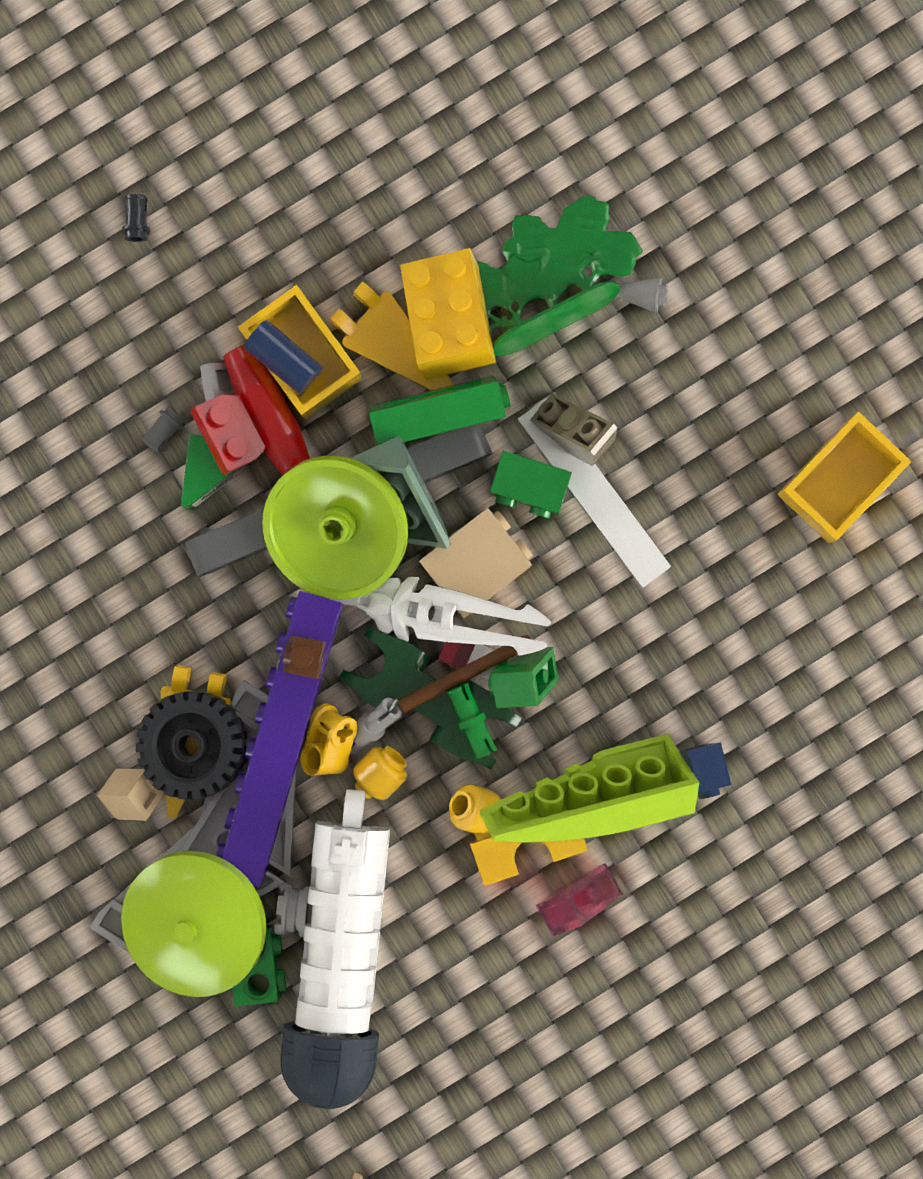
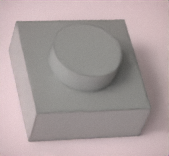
[200,362,235,401]

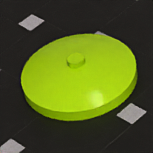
[262,455,408,600]
[121,851,266,997]

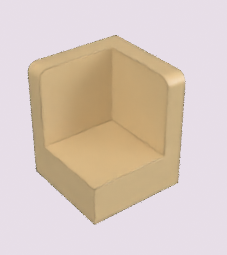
[97,769,164,821]

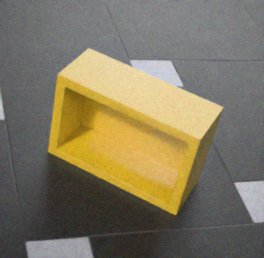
[400,248,496,379]
[238,285,362,420]
[777,411,912,543]

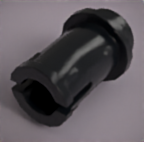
[121,194,150,242]

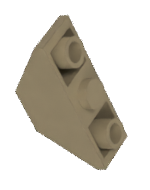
[530,393,617,466]

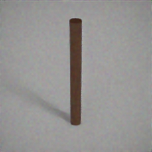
[397,634,530,713]

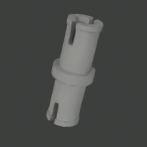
[350,698,402,755]

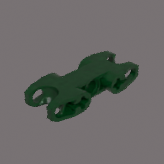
[338,627,522,769]

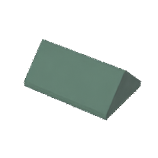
[351,435,451,549]

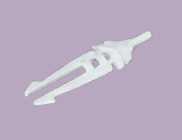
[327,577,551,656]

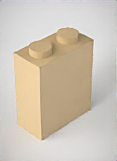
[419,508,533,619]

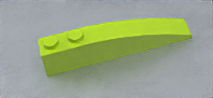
[480,734,699,842]

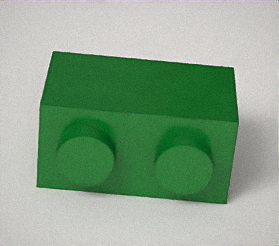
[490,450,572,519]

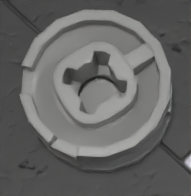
[275,883,310,937]

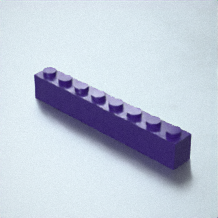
[216,591,344,887]

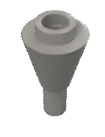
[616,277,668,313]

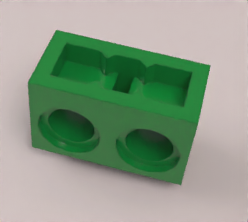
[232,924,287,1007]

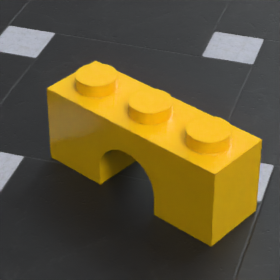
[470,833,588,886]

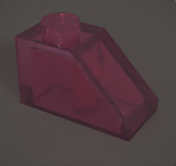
[535,863,623,937]

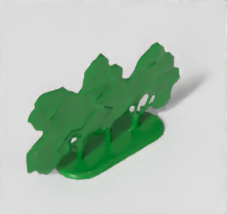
[477,195,643,356]

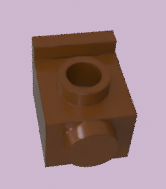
[283,636,327,679]

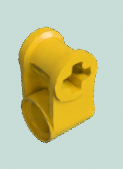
[300,703,358,776]

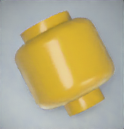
[353,746,407,800]
[449,784,501,835]

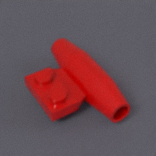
[190,345,310,476]

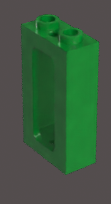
[368,375,511,445]

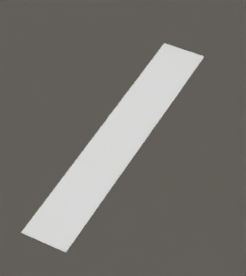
[518,398,671,587]

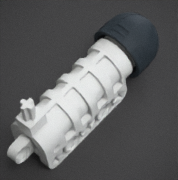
[280,789,390,1109]

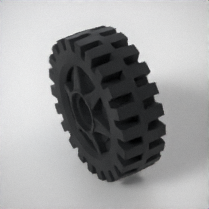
[136,691,248,800]

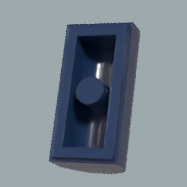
[244,320,324,396]

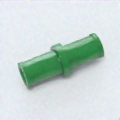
[446,682,497,759]

